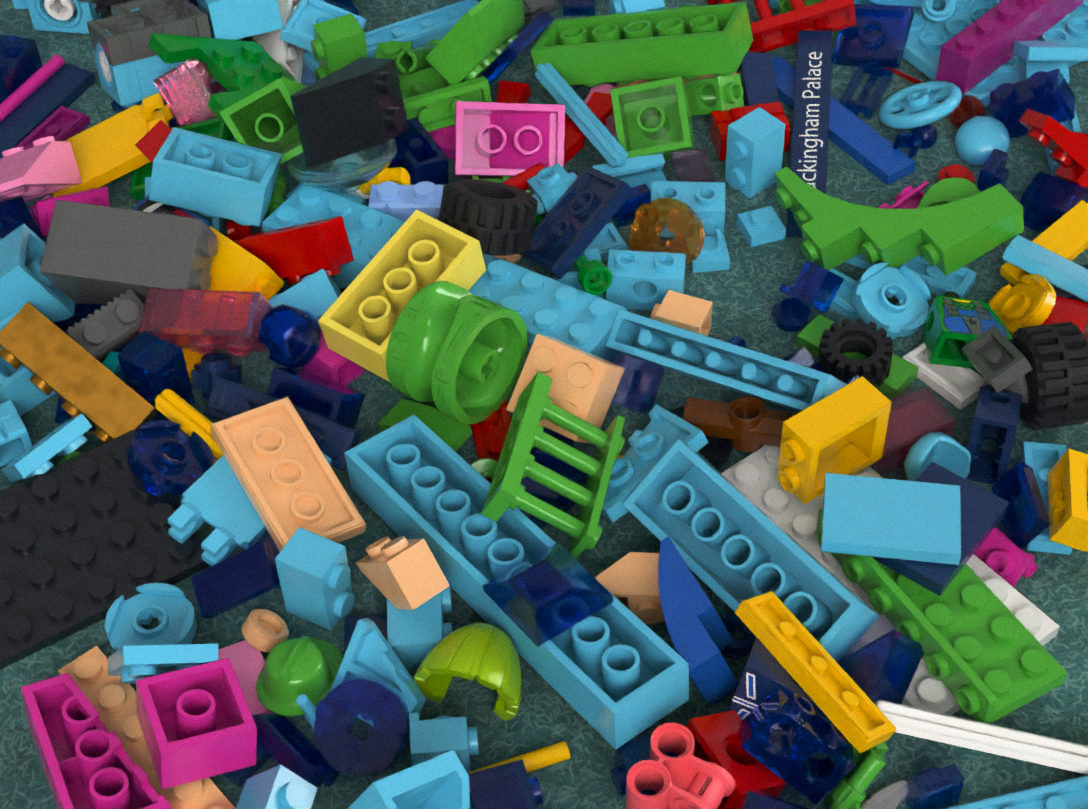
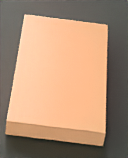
[211,397,366,551]

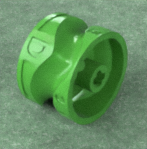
[386,281,528,425]

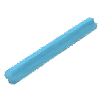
[535,62,628,168]

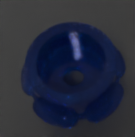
[772,298,810,332]

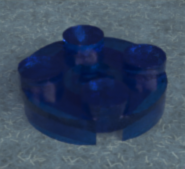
[126,420,214,496]
[314,679,410,775]

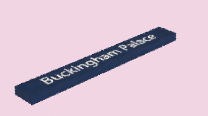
[787,30,833,237]

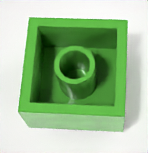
[610,76,697,161]

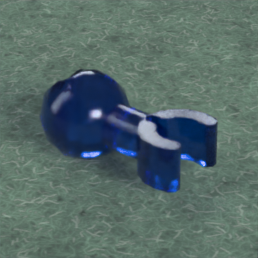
[893,124,938,158]

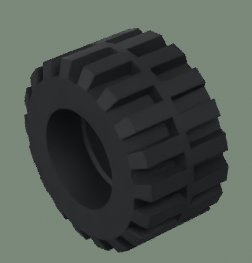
[438,179,538,255]
[1011,322,1088,430]

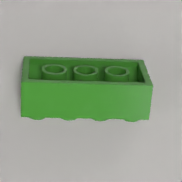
[425,0,525,85]

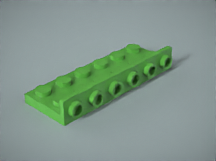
[815,508,1067,724]

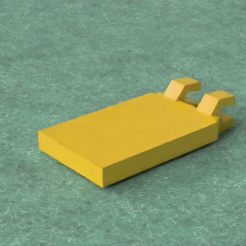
[52,93,174,197]

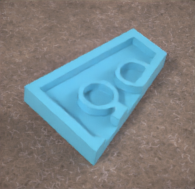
[601,404,709,523]

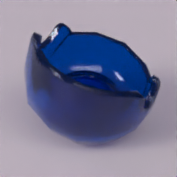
[258,304,321,369]

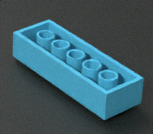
[622,439,880,663]

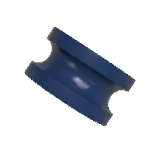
[720,615,756,659]

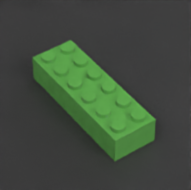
[531,2,753,88]

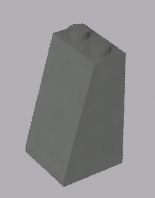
[39,200,218,307]

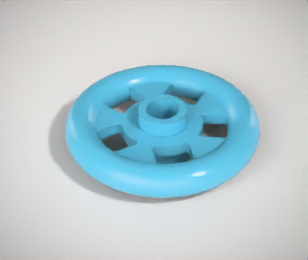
[878,81,962,129]

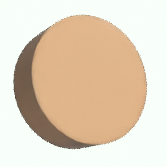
[241,609,289,653]

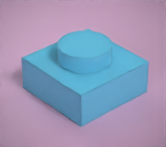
[737,206,786,247]

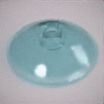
[287,138,397,193]

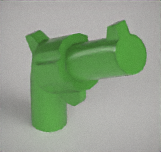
[824,748,887,809]

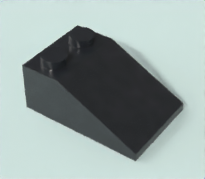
[290,58,409,167]

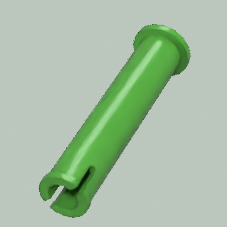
[396,39,441,73]

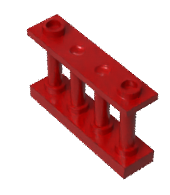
[707,0,857,53]

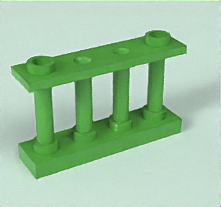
[362,65,492,151]
[481,372,625,560]

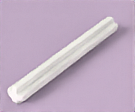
[875,700,1088,775]

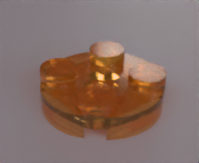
[629,198,705,269]

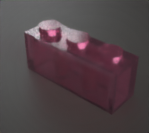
[139,288,273,356]

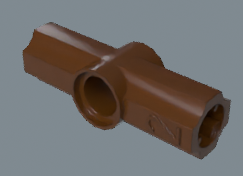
[682,396,798,452]

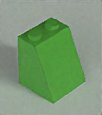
[219,77,308,164]

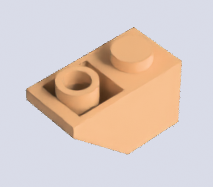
[356,536,450,610]
[595,552,665,624]

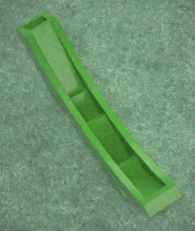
[774,166,1024,276]

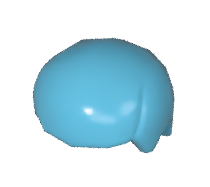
[954,116,1010,166]
[904,432,971,481]

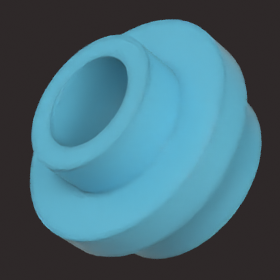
[922,0,956,23]

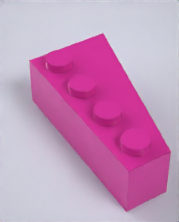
[21,673,172,809]

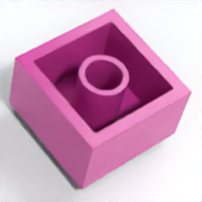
[136,658,257,790]

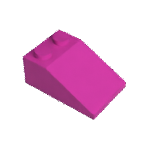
[453,101,565,179]

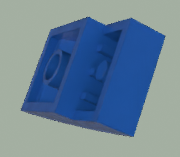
[658,536,738,706]

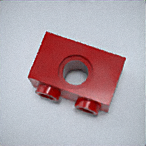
[675,710,786,809]

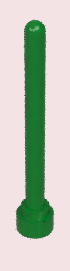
[534,214,612,295]

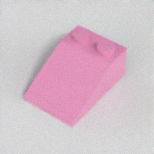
[0,136,82,204]

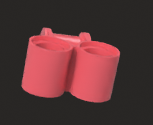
[626,723,736,809]

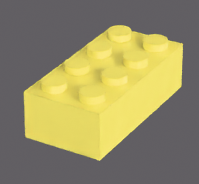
[318,209,486,382]

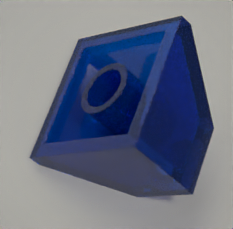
[483,542,613,647]

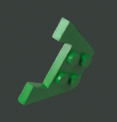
[149,33,295,125]

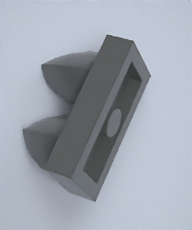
[961,325,1033,404]

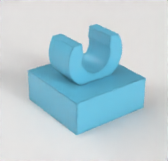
[687,229,730,273]

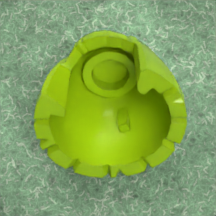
[414,622,522,720]

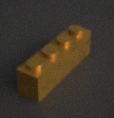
[0,302,157,443]

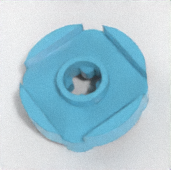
[850,263,931,340]
[105,583,197,653]

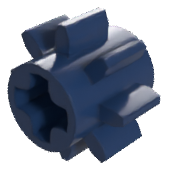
[192,353,242,400]

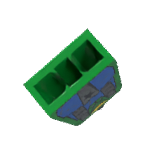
[923,291,1012,369]

